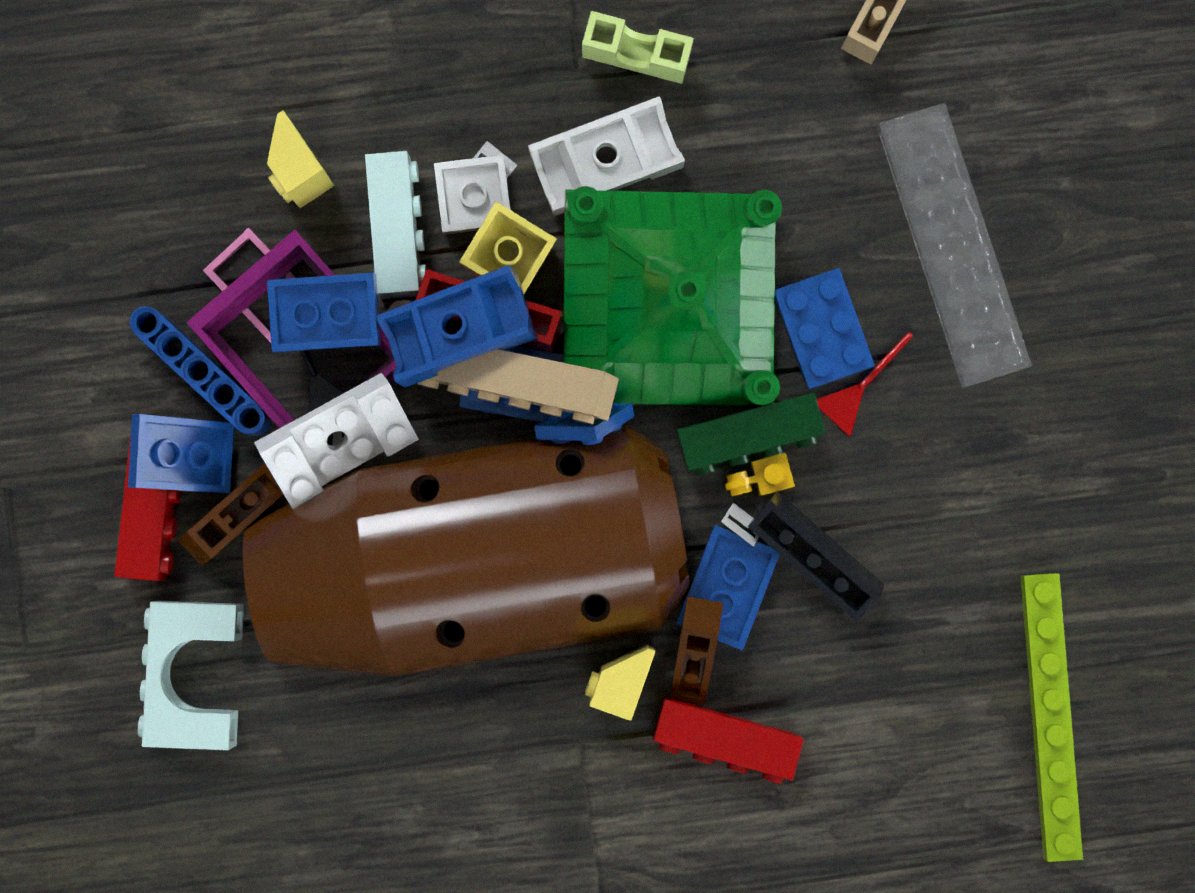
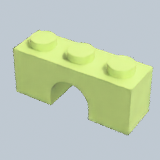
[582,11,694,84]

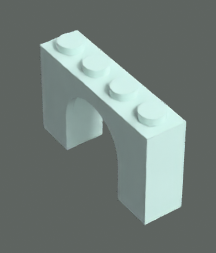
[138,601,244,750]

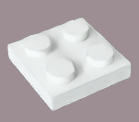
[434,155,511,235]

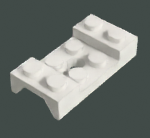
[528,96,685,216]
[254,373,419,509]

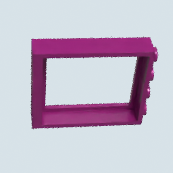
[186,230,396,440]

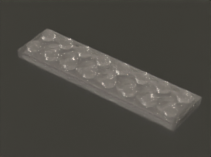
[877,103,1032,388]

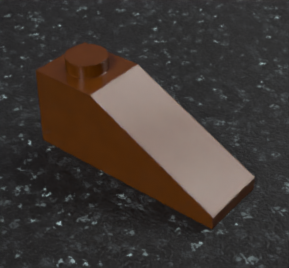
[178,463,283,566]
[670,597,723,704]

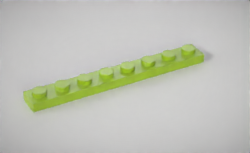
[1020,573,1083,862]

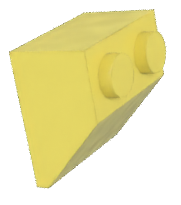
[267,111,335,208]
[459,202,557,294]
[585,644,656,721]

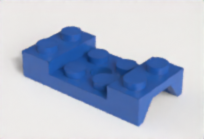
[376,265,537,388]

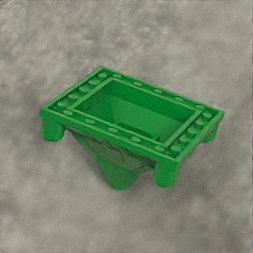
[563,186,782,405]

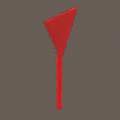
[816,332,913,437]

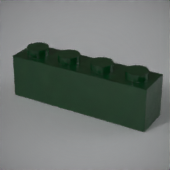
[675,392,826,477]

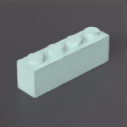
[365,151,426,299]

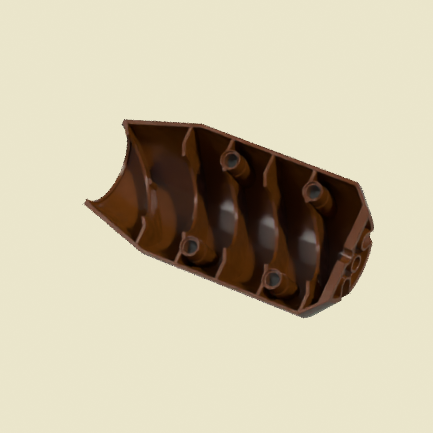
[243,423,689,676]

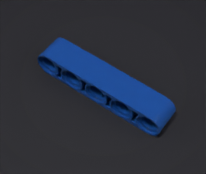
[129,306,272,436]

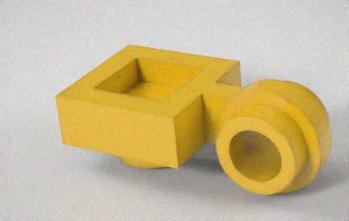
[725,453,795,496]

